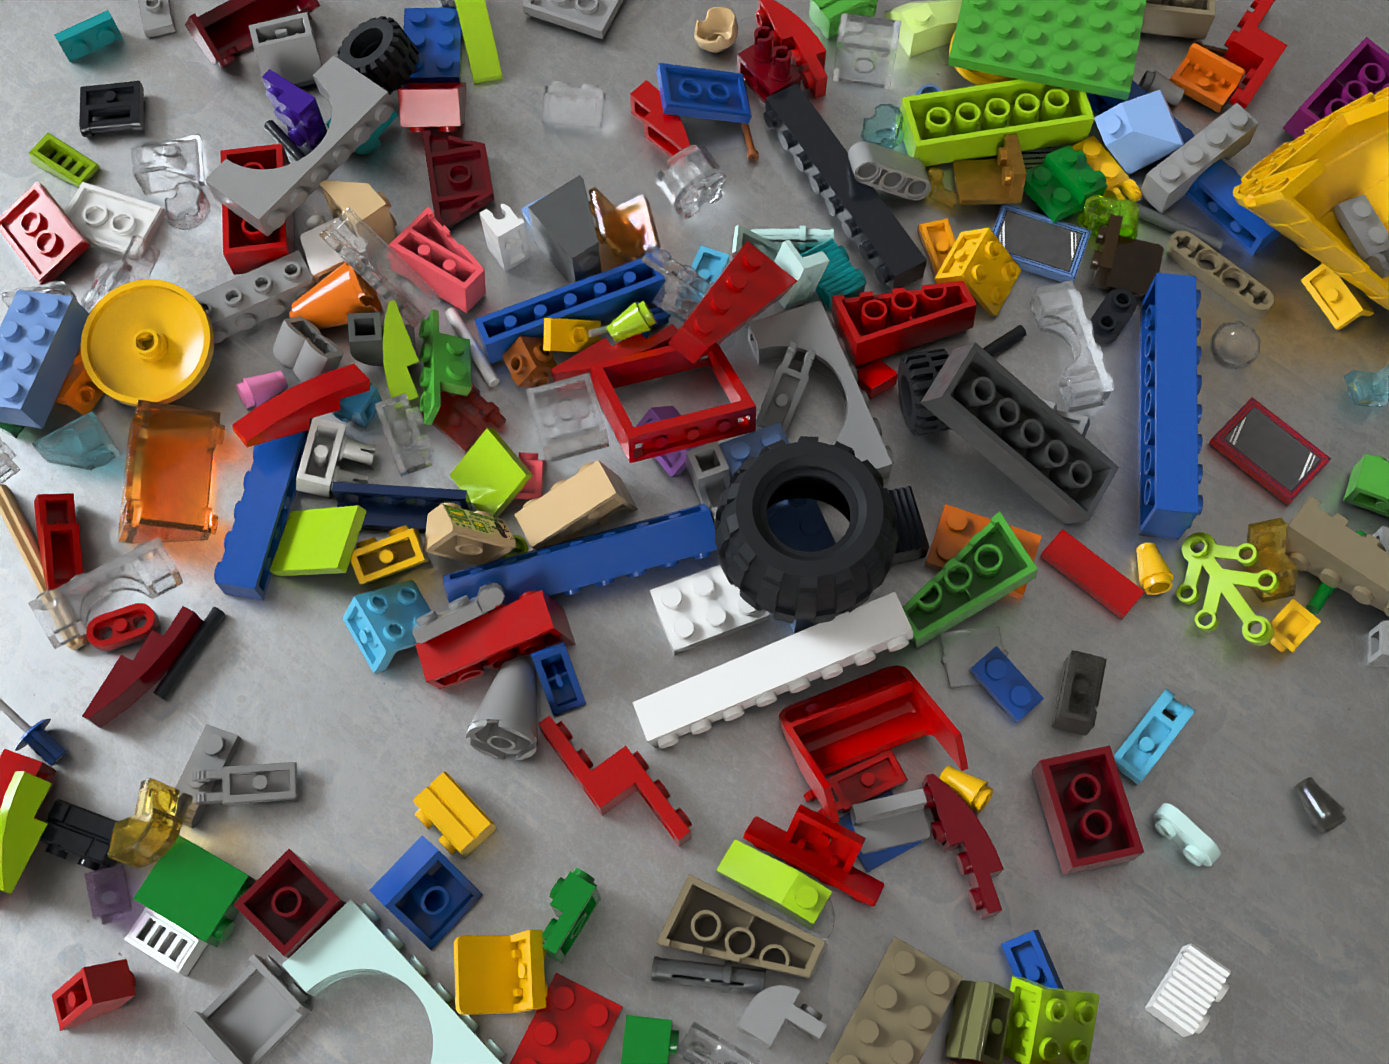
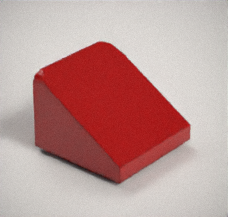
[857,359,898,400]

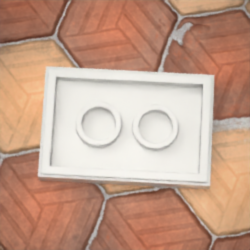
[65,182,167,262]

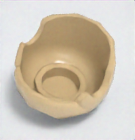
[694,6,738,53]

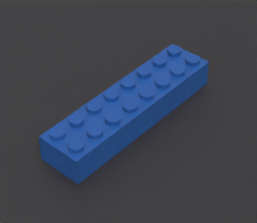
[1138,273,1203,540]

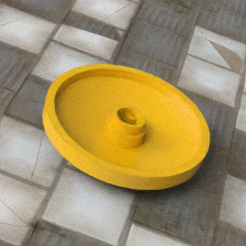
[80,279,214,407]

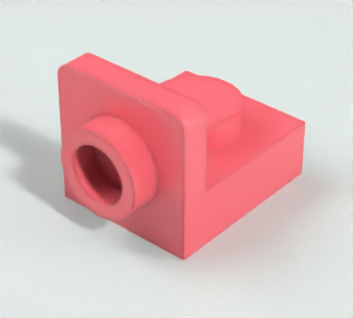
[514,452,546,500]

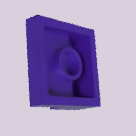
[262,69,327,151]

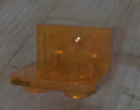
[589,187,662,263]

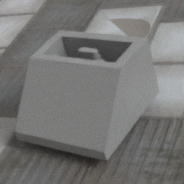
[249,12,322,87]

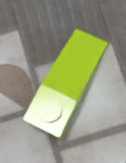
[716,839,832,930]

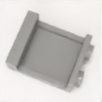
[183,954,312,1064]

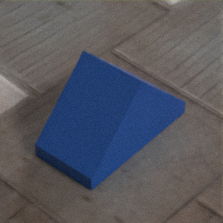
[531,642,586,716]

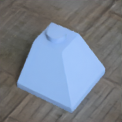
[1094,90,1184,175]

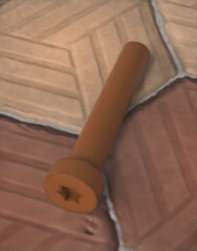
[740,123,759,161]

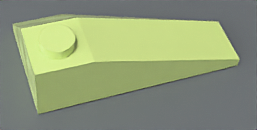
[884,0,962,58]

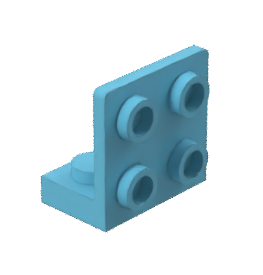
[342,580,431,674]

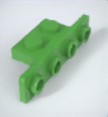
[419,309,472,425]

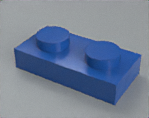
[969,646,1044,723]
[1001,930,1064,989]

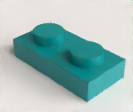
[54,10,123,62]

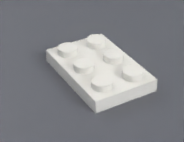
[650,565,770,655]

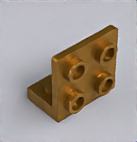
[952,134,1027,205]

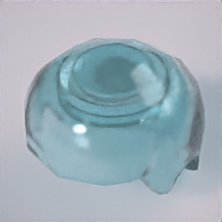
[861,104,906,150]

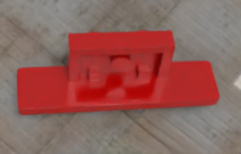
[743,804,884,907]

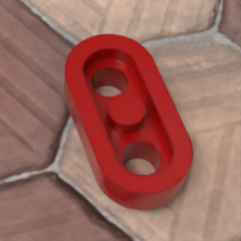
[86,603,159,651]

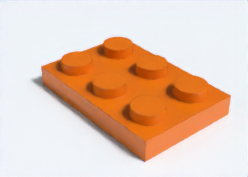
[924,504,1042,599]

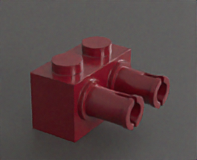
[737,26,802,105]

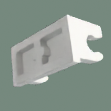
[479,204,531,272]

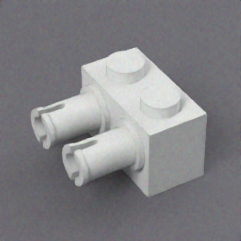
[296,417,377,498]

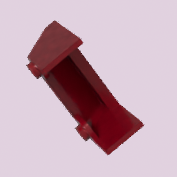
[185,0,321,68]

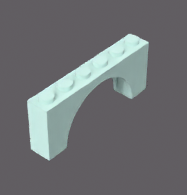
[282,899,505,1064]

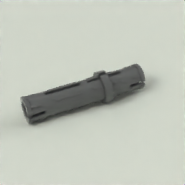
[651,956,766,993]

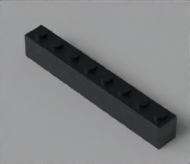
[763,83,927,293]

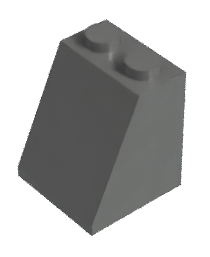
[528,175,602,284]

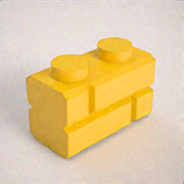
[413,771,497,859]

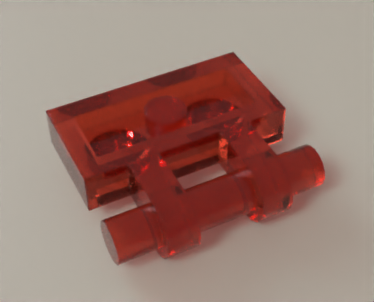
[421,384,506,455]

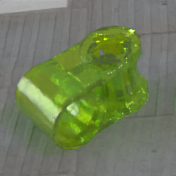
[1076,195,1140,239]

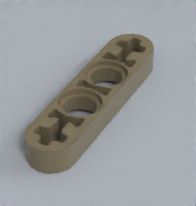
[1166,230,1274,318]

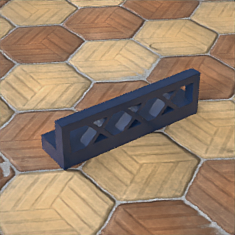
[332,482,472,534]

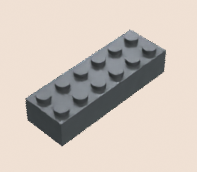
[920,342,1119,524]

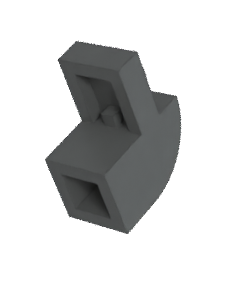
[347,312,416,366]

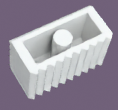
[1144,943,1231,1037]

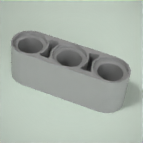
[848,141,931,200]

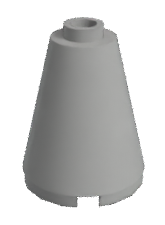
[466,658,538,760]

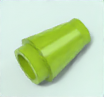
[606,300,657,343]

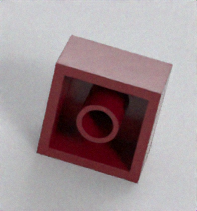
[233,849,346,958]

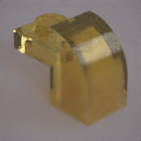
[1239,518,1298,603]
[108,777,183,869]

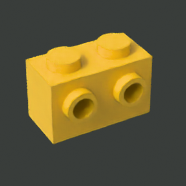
[351,525,430,585]

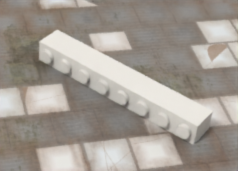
[632,592,913,749]

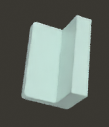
[774,240,830,309]

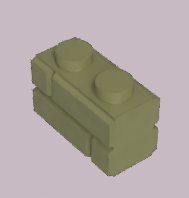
[945,980,1014,1064]

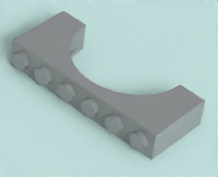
[204,55,394,237]
[748,300,894,501]

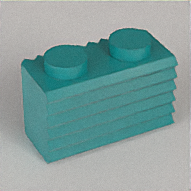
[800,238,866,314]

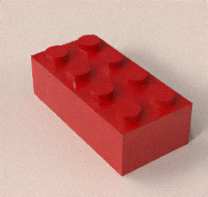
[220,143,295,275]

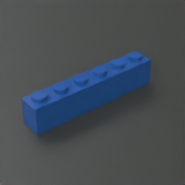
[474,254,666,364]
[214,418,312,601]

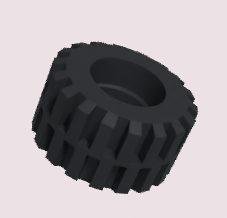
[337,16,419,95]
[898,348,952,436]

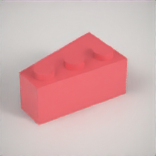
[389,207,486,313]

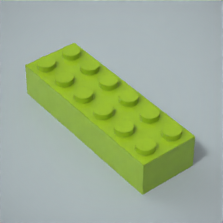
[898,79,1094,166]

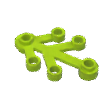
[1176,532,1279,646]

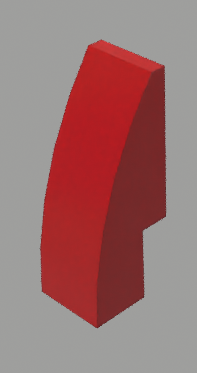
[630,80,691,170]
[34,493,85,593]

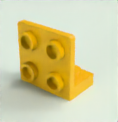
[934,228,1021,317]

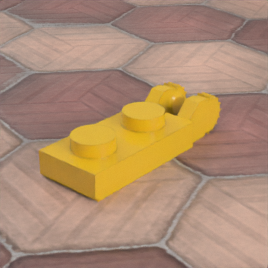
[1071,135,1142,211]

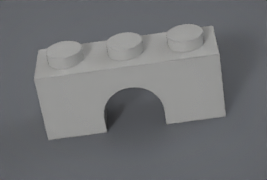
[686,441,730,527]

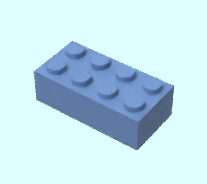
[0,290,89,429]

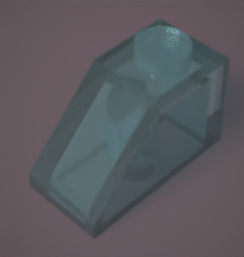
[32,411,120,470]

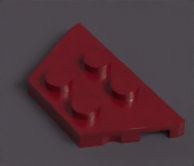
[422,130,495,229]

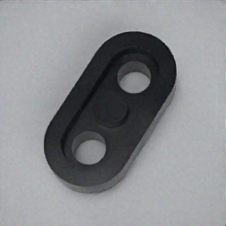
[1087,289,1137,345]

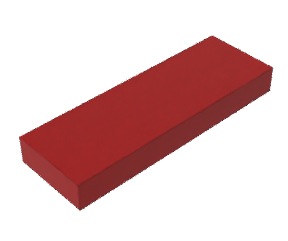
[1040,529,1145,619]

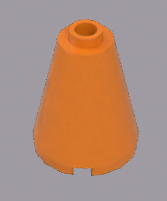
[289,258,382,330]

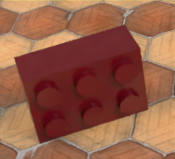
[1032,745,1144,876]

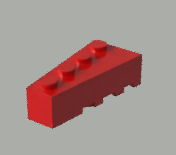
[668,240,797,364]

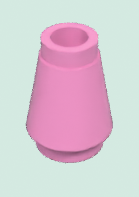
[236,370,288,409]

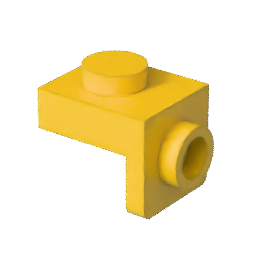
[1269,598,1321,653]

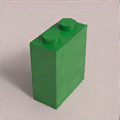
[133,833,257,947]

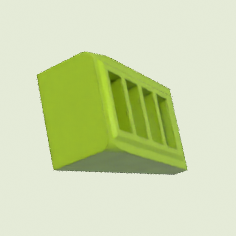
[29,132,100,188]

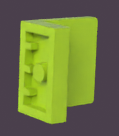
[1003,976,1100,1064]

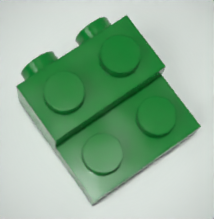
[1024,145,1108,223]
[542,868,601,964]

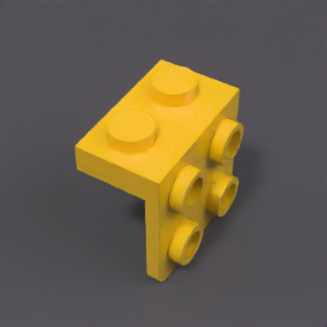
[454,930,548,1015]

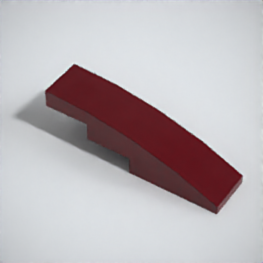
[82,606,203,729]

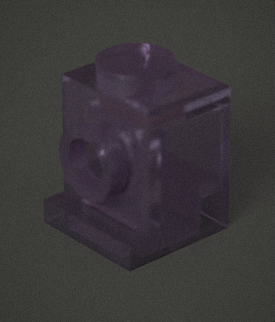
[84,864,132,925]

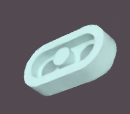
[1153,803,1221,867]

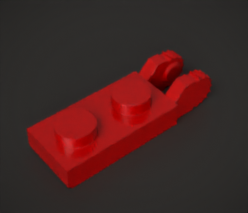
[803,749,908,819]

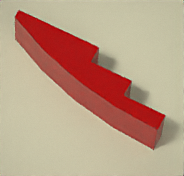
[551,324,678,389]
[232,363,370,448]

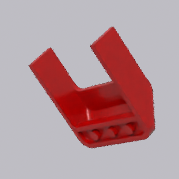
[779,665,968,823]

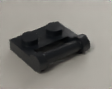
[79,80,145,137]

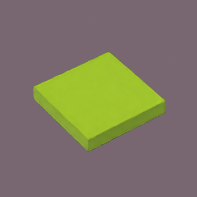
[449,428,533,518]

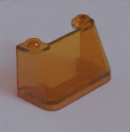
[117,399,225,544]

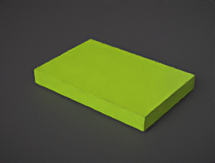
[270,505,367,576]

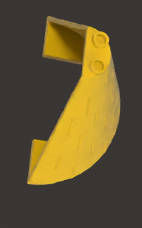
[1232,86,1389,310]

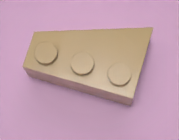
[514,460,638,550]

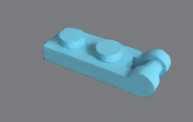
[1114,688,1196,785]

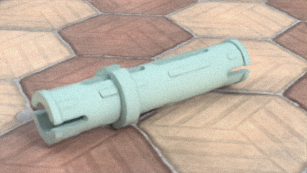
[748,225,834,250]

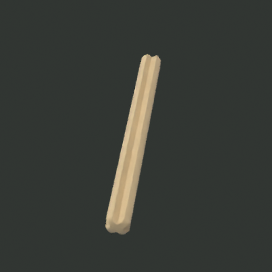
[0,484,87,650]

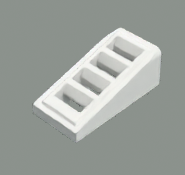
[124,907,208,977]

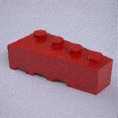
[832,281,977,366]
[415,590,576,689]

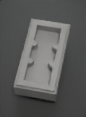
[138,0,176,38]

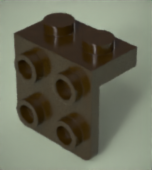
[1090,214,1164,298]

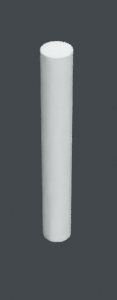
[445,307,500,387]

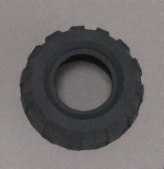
[715,436,898,625]

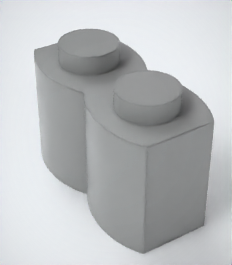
[272,316,343,382]

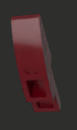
[919,774,1004,920]

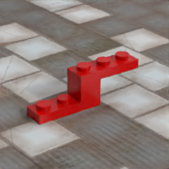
[1223,0,1288,109]
[538,715,692,847]

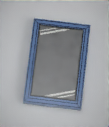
[992,204,1092,286]

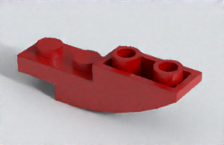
[755,0,828,99]

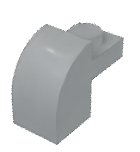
[737,985,827,1049]

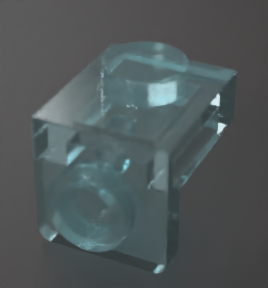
[1344,365,1389,408]

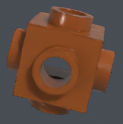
[502,336,557,389]

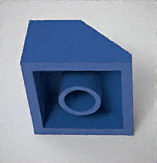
[369,835,483,950]

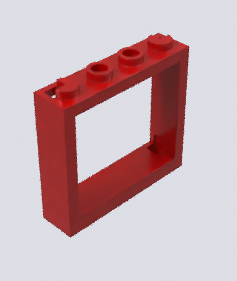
[591,345,756,463]

